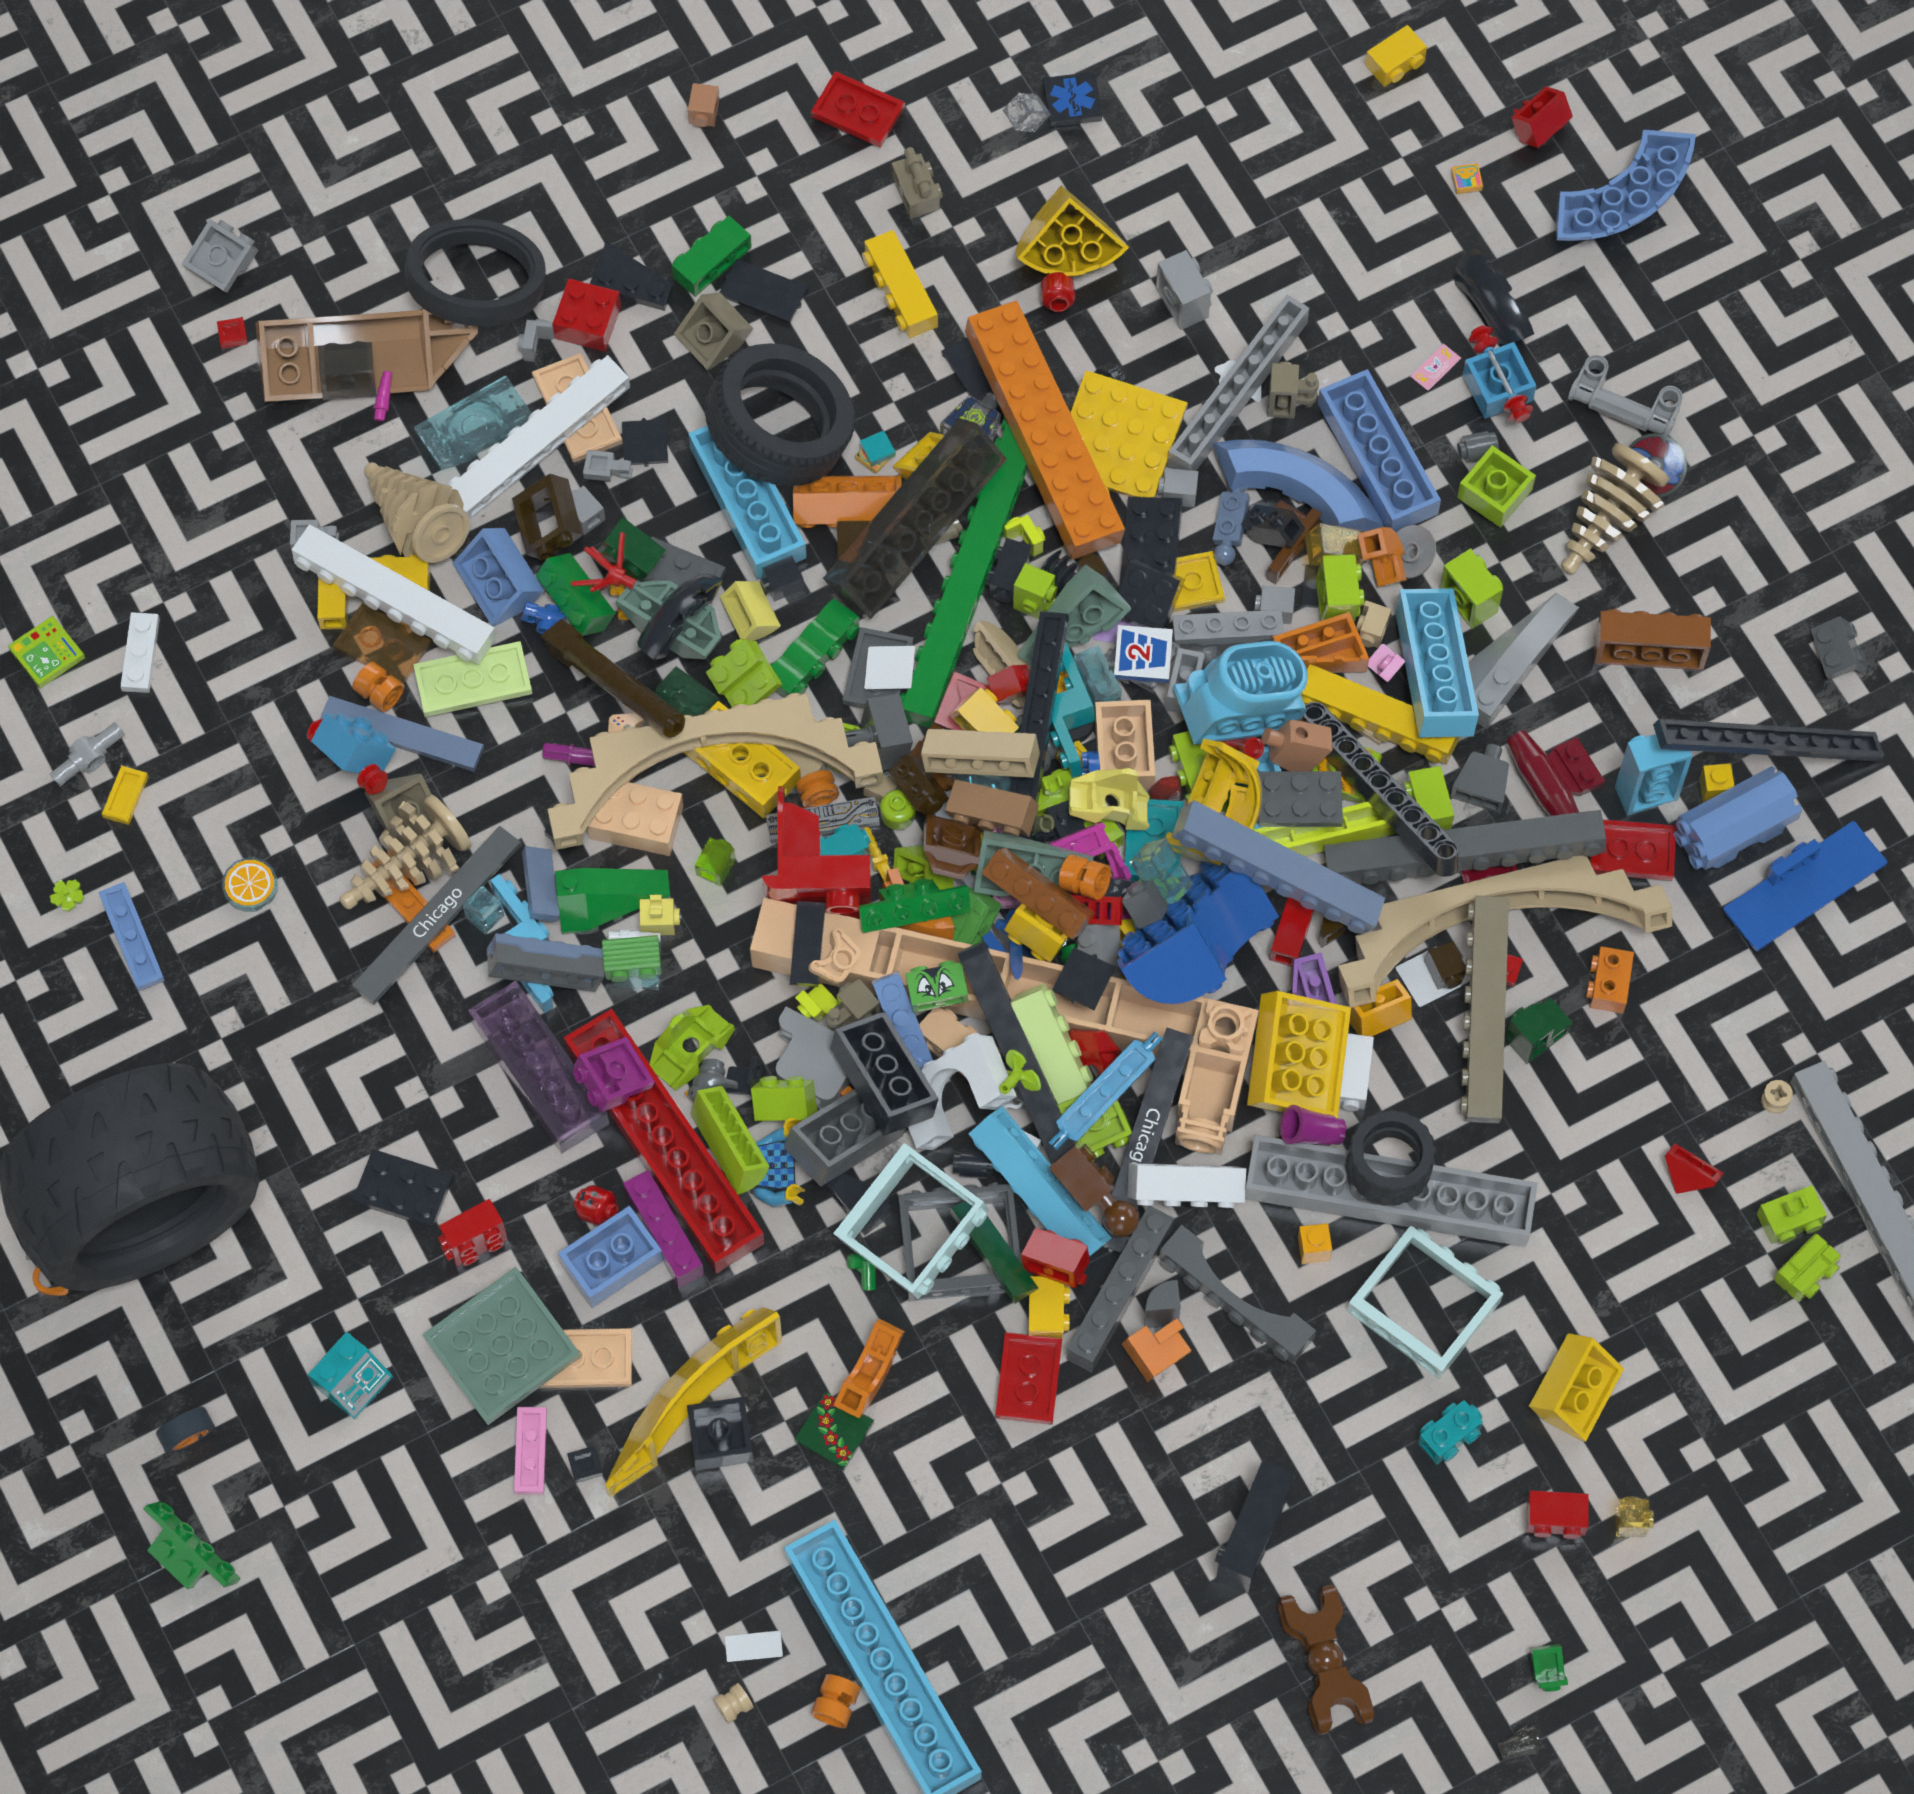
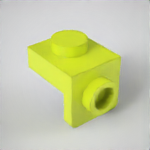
[1004,515,1045,557]
[795,984,838,1022]

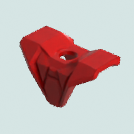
[1069,1028,1122,1101]

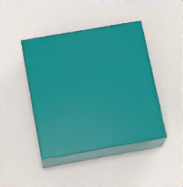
[860,430,896,467]

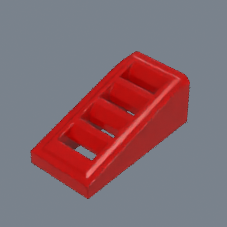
[1070,893,1123,926]

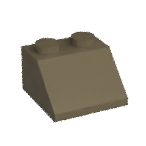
[674,293,753,370]

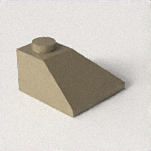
[365,774,433,842]

